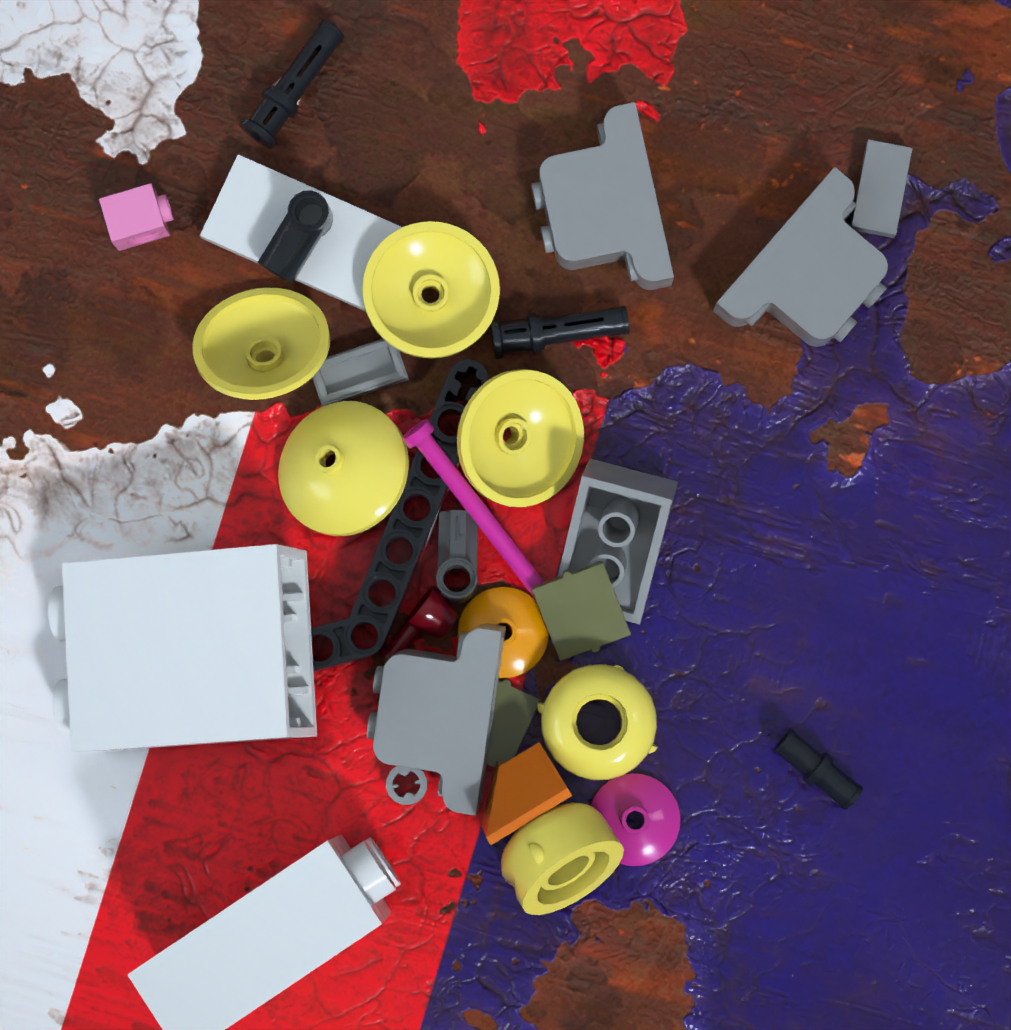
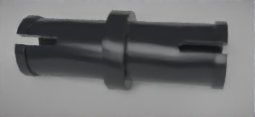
[773,729,863,810]

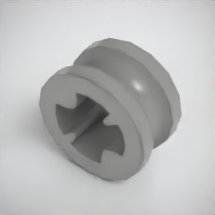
[386,766,428,805]

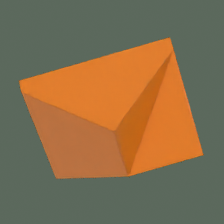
[481,742,572,845]

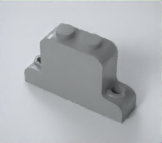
[531,102,674,290]
[713,167,888,347]
[367,624,506,816]

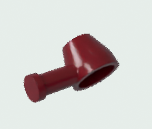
[379,586,458,661]

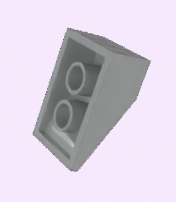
[557,459,678,625]

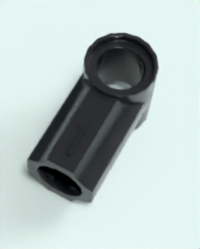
[258,190,333,284]

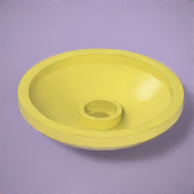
[362,221,500,358]
[193,288,330,400]
[457,369,584,507]
[278,401,409,536]

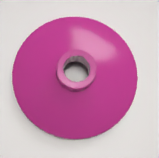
[590,773,680,866]

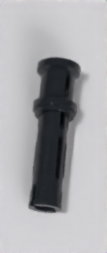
[239,20,345,149]
[490,305,630,359]

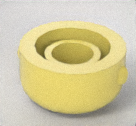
[537,664,658,780]
[501,802,624,915]

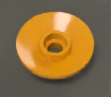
[458,587,549,678]

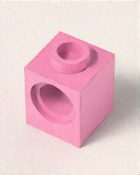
[99,183,174,251]

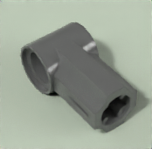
[436,510,478,605]

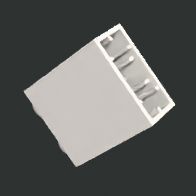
[48,544,317,752]
[127,834,401,1030]

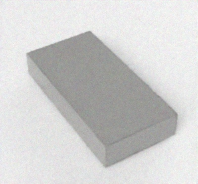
[850,139,912,238]
[312,339,409,407]

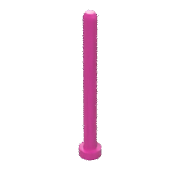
[402,419,544,600]

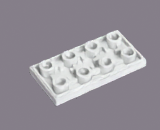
[200,155,402,311]

